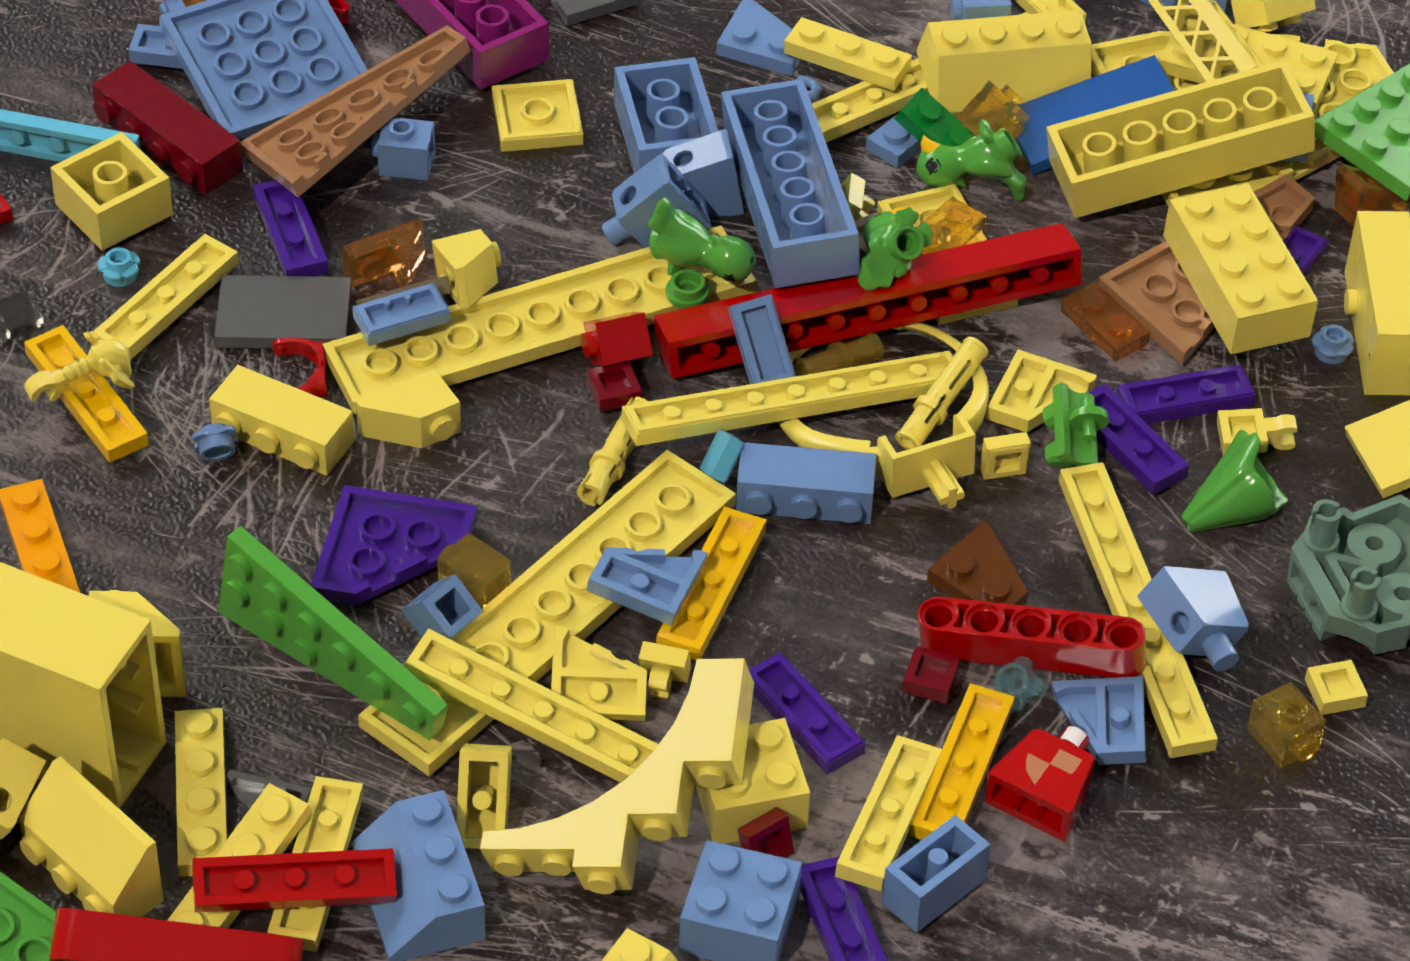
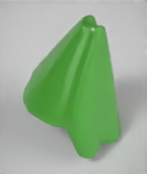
[1182,430,1288,532]

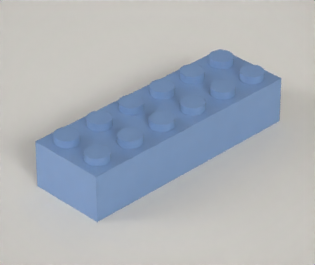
[721,79,860,288]

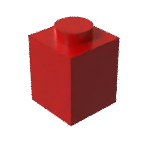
[581,312,653,366]

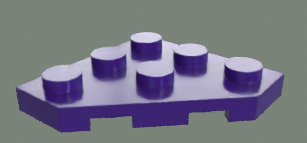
[310,485,477,606]

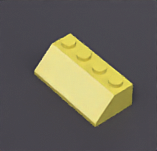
[916,10,1091,117]

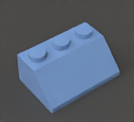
[351,790,486,961]

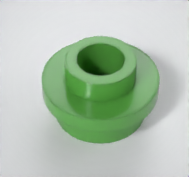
[666,269,709,309]

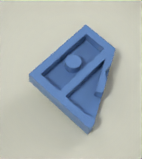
[716,0,801,76]
[586,547,708,626]
[1052,676,1146,765]

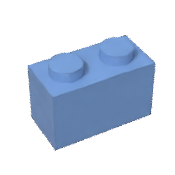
[882,815,991,933]

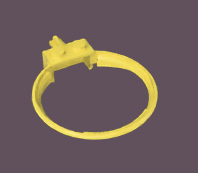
[778,322,989,509]

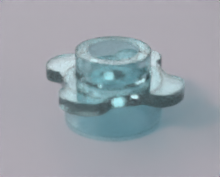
[994,656,1045,713]

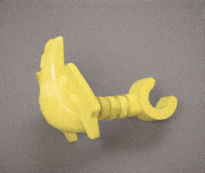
[24,331,135,401]

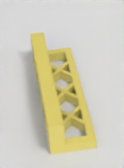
[1148,0,1264,82]

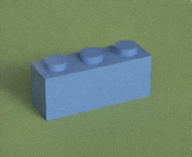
[736,442,876,524]

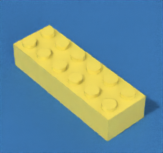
[1046,60,1315,218]

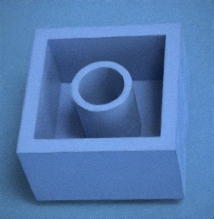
[679,840,802,961]

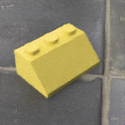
[19,756,164,917]

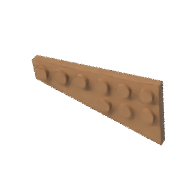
[241,25,471,197]
[1097,174,1315,365]

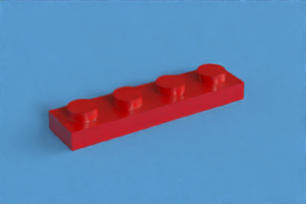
[192,848,397,912]

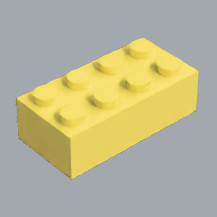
[1163,183,1318,354]

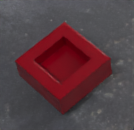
[587,361,642,412]
[902,646,961,704]
[737,807,794,858]

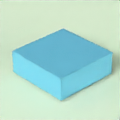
[700,428,744,483]

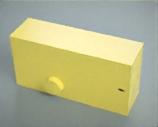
[1344,211,1410,396]

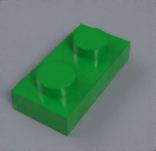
[894,88,976,147]

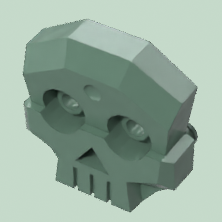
[1287,494,1410,654]

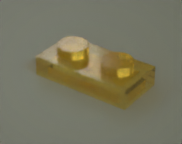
[916,196,986,255]

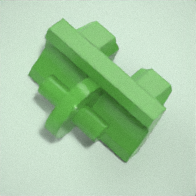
[1043,382,1109,469]

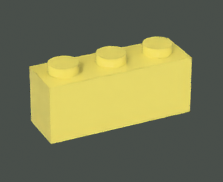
[209,365,355,476]

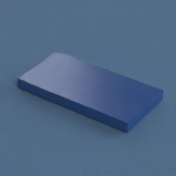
[1002,55,1175,175]

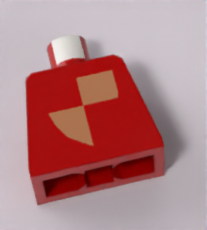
[985,726,1095,842]

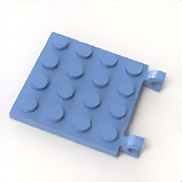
[159,0,368,140]

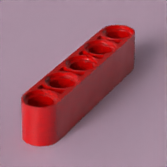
[917,597,1146,678]
[49,908,304,961]

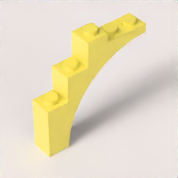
[480,658,754,894]

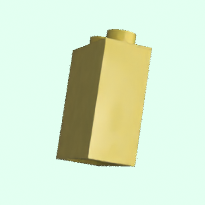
[0,562,167,809]

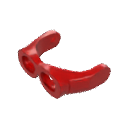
[272,337,328,397]

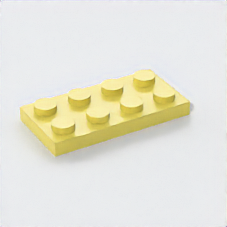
[1159,14,1338,114]

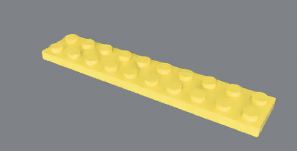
[323,225,757,415]
[358,450,736,776]

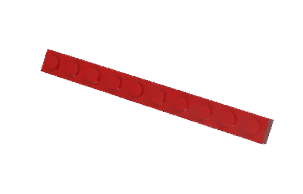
[654,223,1082,379]

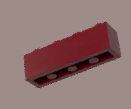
[92,61,243,195]

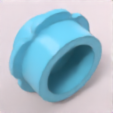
[97,247,140,287]

